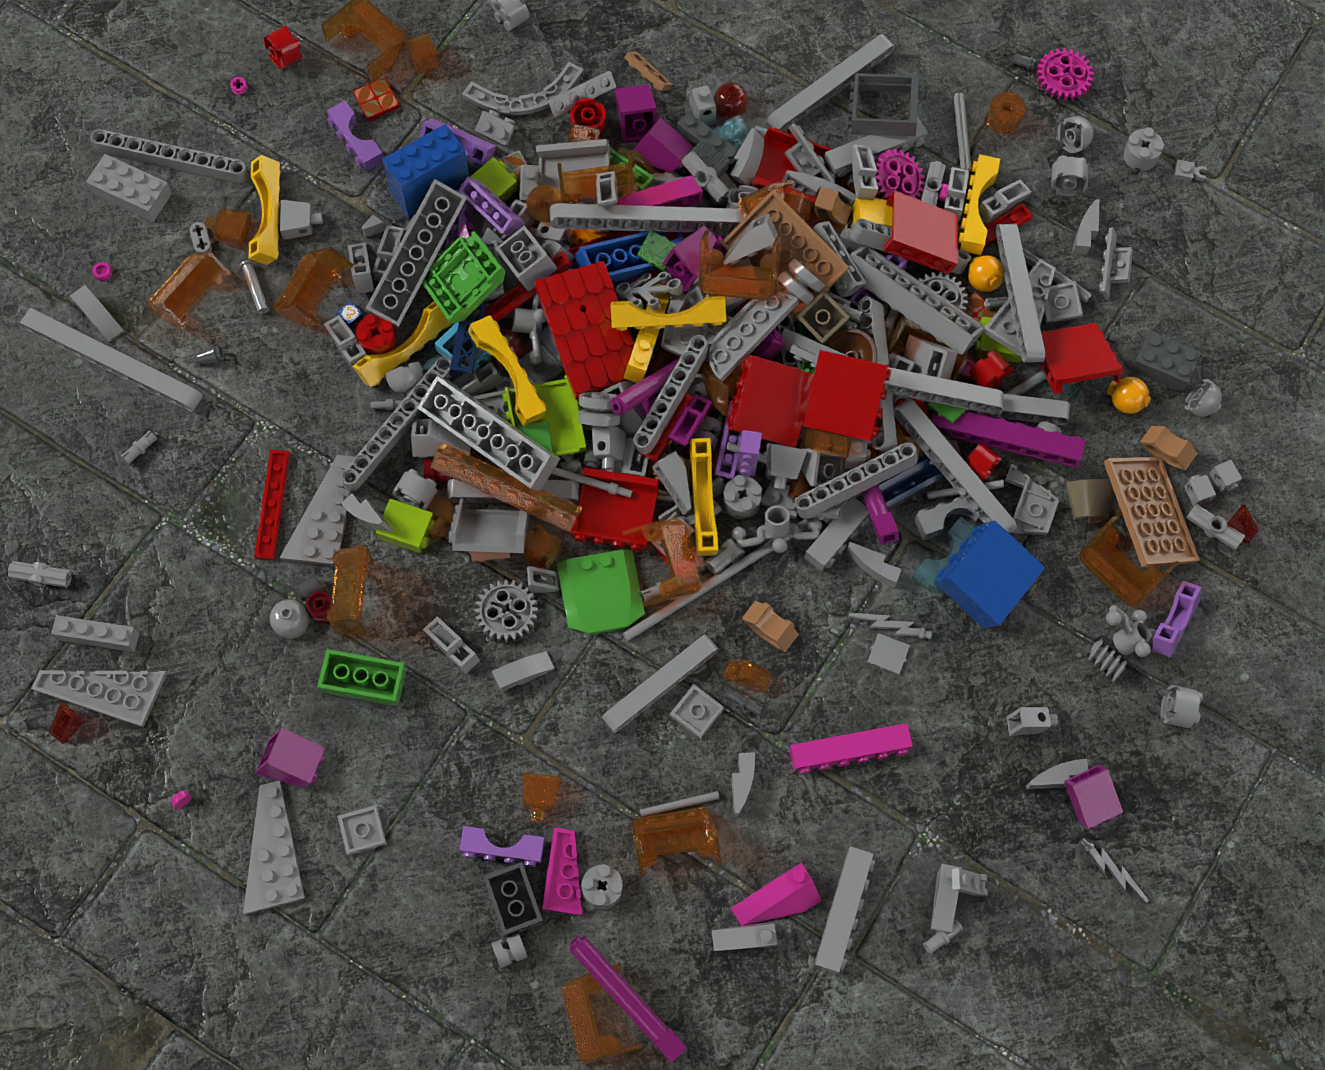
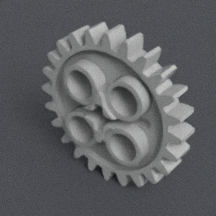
[918,272,968,313]
[474,579,538,643]

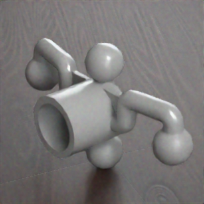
[512,293,547,365]
[731,505,822,553]
[1106,605,1176,657]

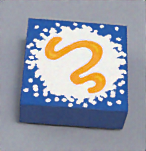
[337,301,364,327]

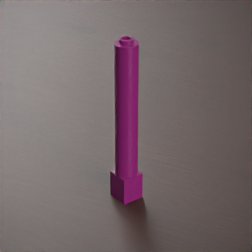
[610,357,707,415]
[838,434,899,546]
[569,936,687,1063]

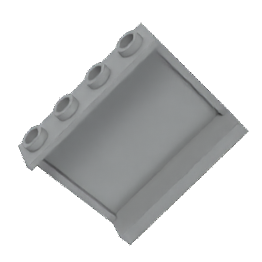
[534,139,610,213]
[449,498,529,553]

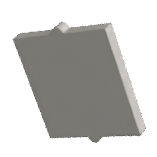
[867,633,910,675]

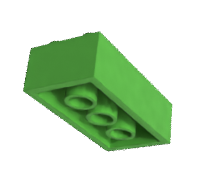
[317,649,407,707]

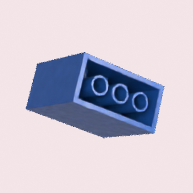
[383,124,469,218]
[934,521,1045,629]

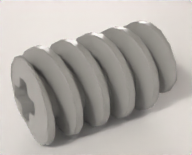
[1083,639,1127,682]

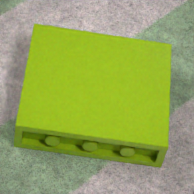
[502,375,587,457]

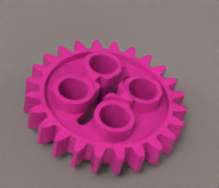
[1036,48,1094,101]
[874,149,925,199]

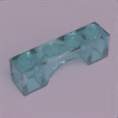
[912,517,974,592]

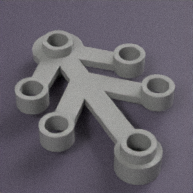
[615,272,683,310]

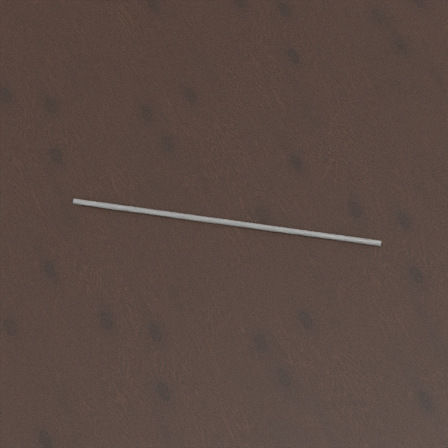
[623,371,1046,641]

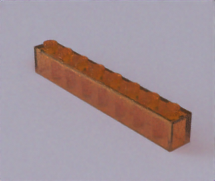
[430,443,582,532]

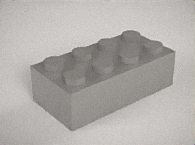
[86,154,172,222]

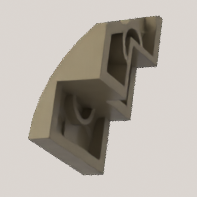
[1066,479,1115,522]

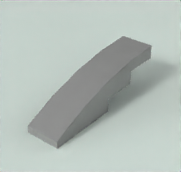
[782,170,856,206]

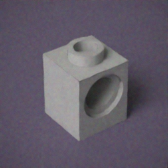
[1209,460,1242,493]
[1184,475,1216,507]

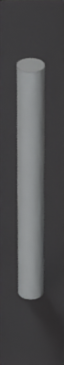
[927,480,1004,499]
[640,791,719,818]

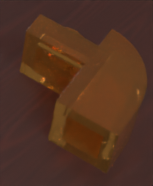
[426,494,455,542]
[723,659,772,693]

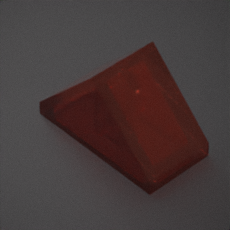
[1227,504,1259,544]
[49,703,85,744]

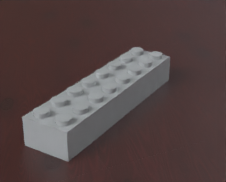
[364,179,467,329]
[850,245,985,355]
[417,376,560,491]

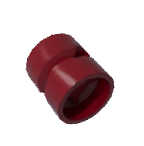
[423,457,452,482]
[306,591,336,623]

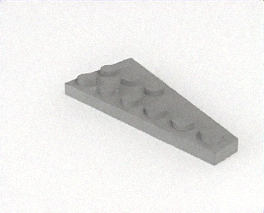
[982,259,1056,357]
[280,455,355,566]
[31,670,167,728]
[243,781,305,915]

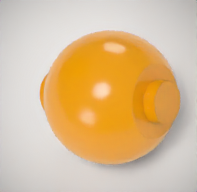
[968,255,1004,292]
[1107,377,1151,414]

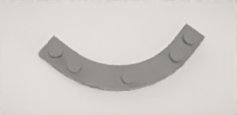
[462,62,584,115]

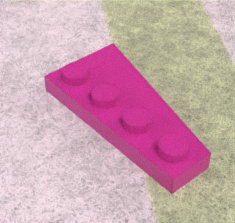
[541,828,582,916]

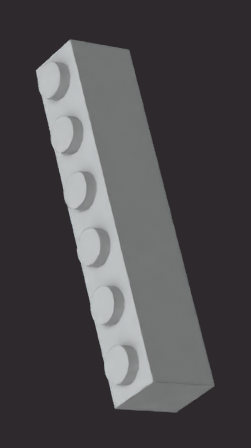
[823,116,928,178]
[813,846,875,974]

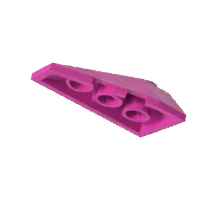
[731,863,821,926]

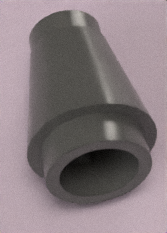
[194,345,224,365]

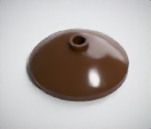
[825,329,878,363]

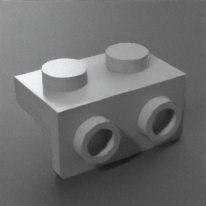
[475,109,519,146]

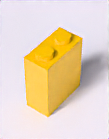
[852,197,892,228]

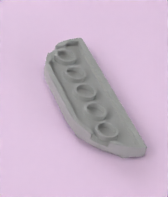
[709,292,800,383]

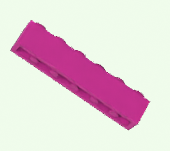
[597,175,703,233]
[789,723,912,774]

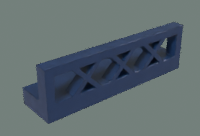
[450,304,486,378]
[878,456,944,507]

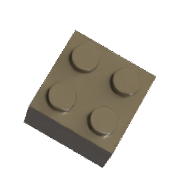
[796,290,850,345]

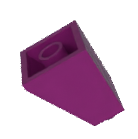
[615,84,657,143]
[629,117,693,173]
[663,226,716,292]
[255,728,325,788]

